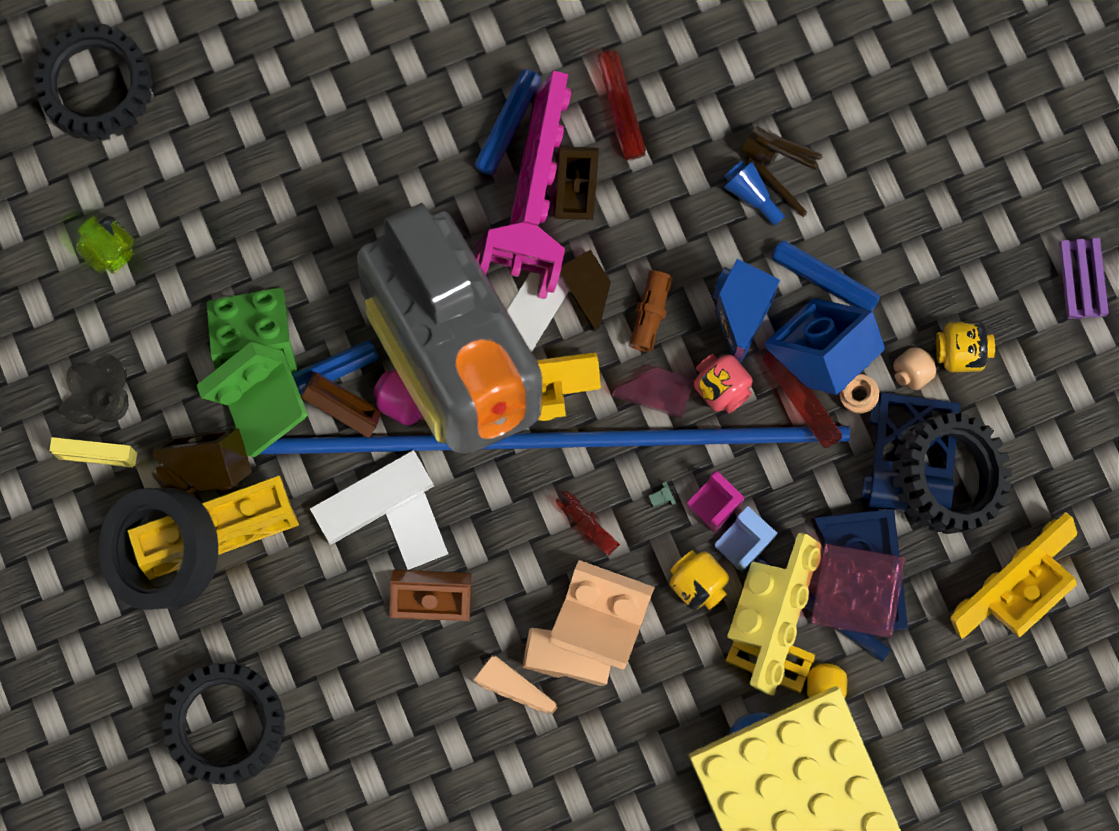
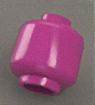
[374,369,425,426]

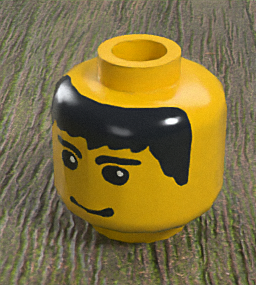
[936,321,995,372]
[669,550,729,610]

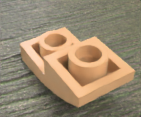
[522,628,610,686]

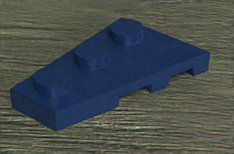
[814,509,909,634]

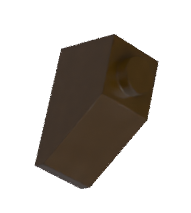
[153,428,252,493]

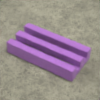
[1059,238,1109,319]

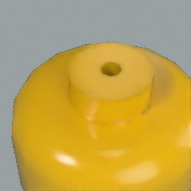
[807,664,847,699]

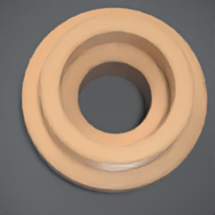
[840,374,879,414]

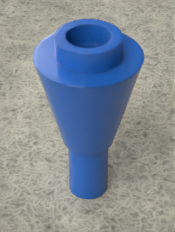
[724,161,785,226]

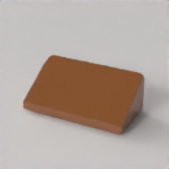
[390,570,472,621]

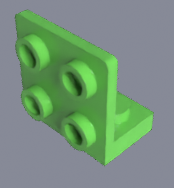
[207,288,298,374]
[196,341,307,457]

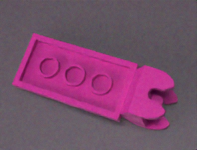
[474,70,571,299]

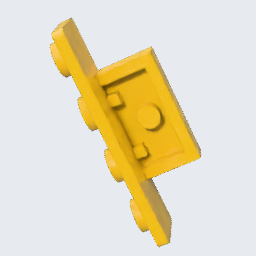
[536,353,601,421]
[950,512,1077,639]

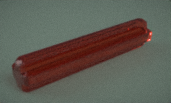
[598,50,646,161]
[763,350,842,449]

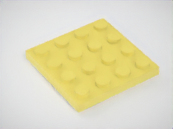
[688,686,900,831]

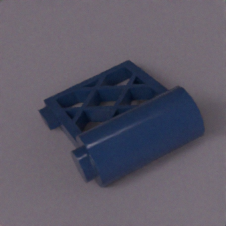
[861,393,960,512]

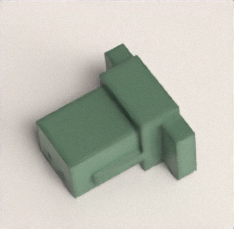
[649,482,677,508]

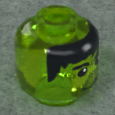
[76,216,135,274]

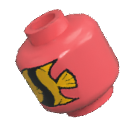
[694,354,752,413]

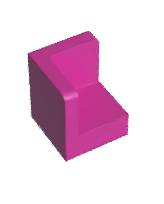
[686,470,745,533]

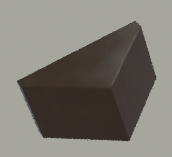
[554,146,599,220]

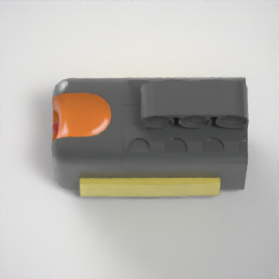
[357,203,542,455]

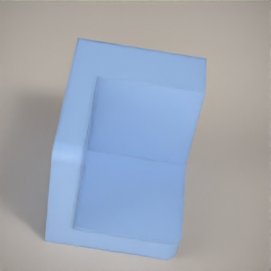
[715,506,777,573]

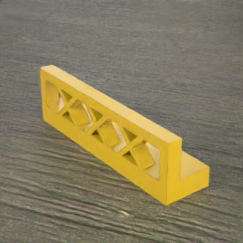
[128,476,299,580]

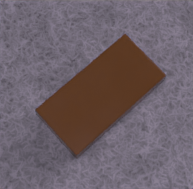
[301,372,381,438]

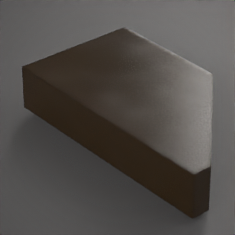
[560,249,611,332]

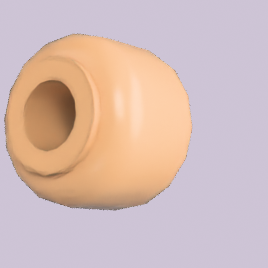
[893,347,936,390]

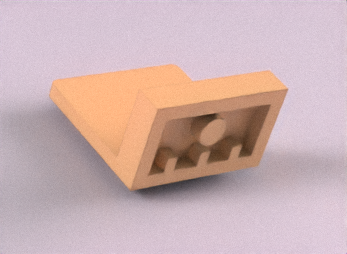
[549,560,654,669]

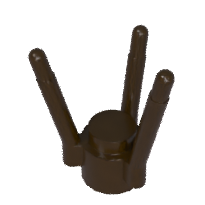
[742,126,822,217]

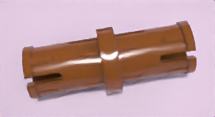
[628,270,673,353]

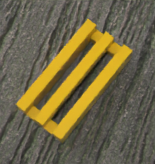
[725,642,816,693]

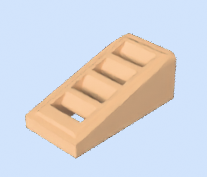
[474,656,557,715]

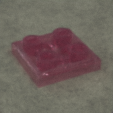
[811,544,906,638]

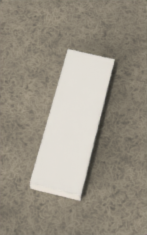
[310,450,434,545]

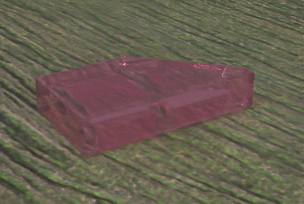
[613,368,694,419]

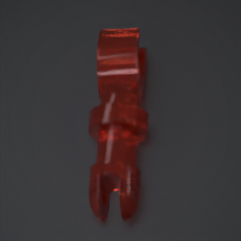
[556,491,620,555]

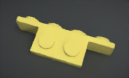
[727,532,821,696]

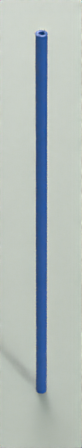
[259,426,850,455]

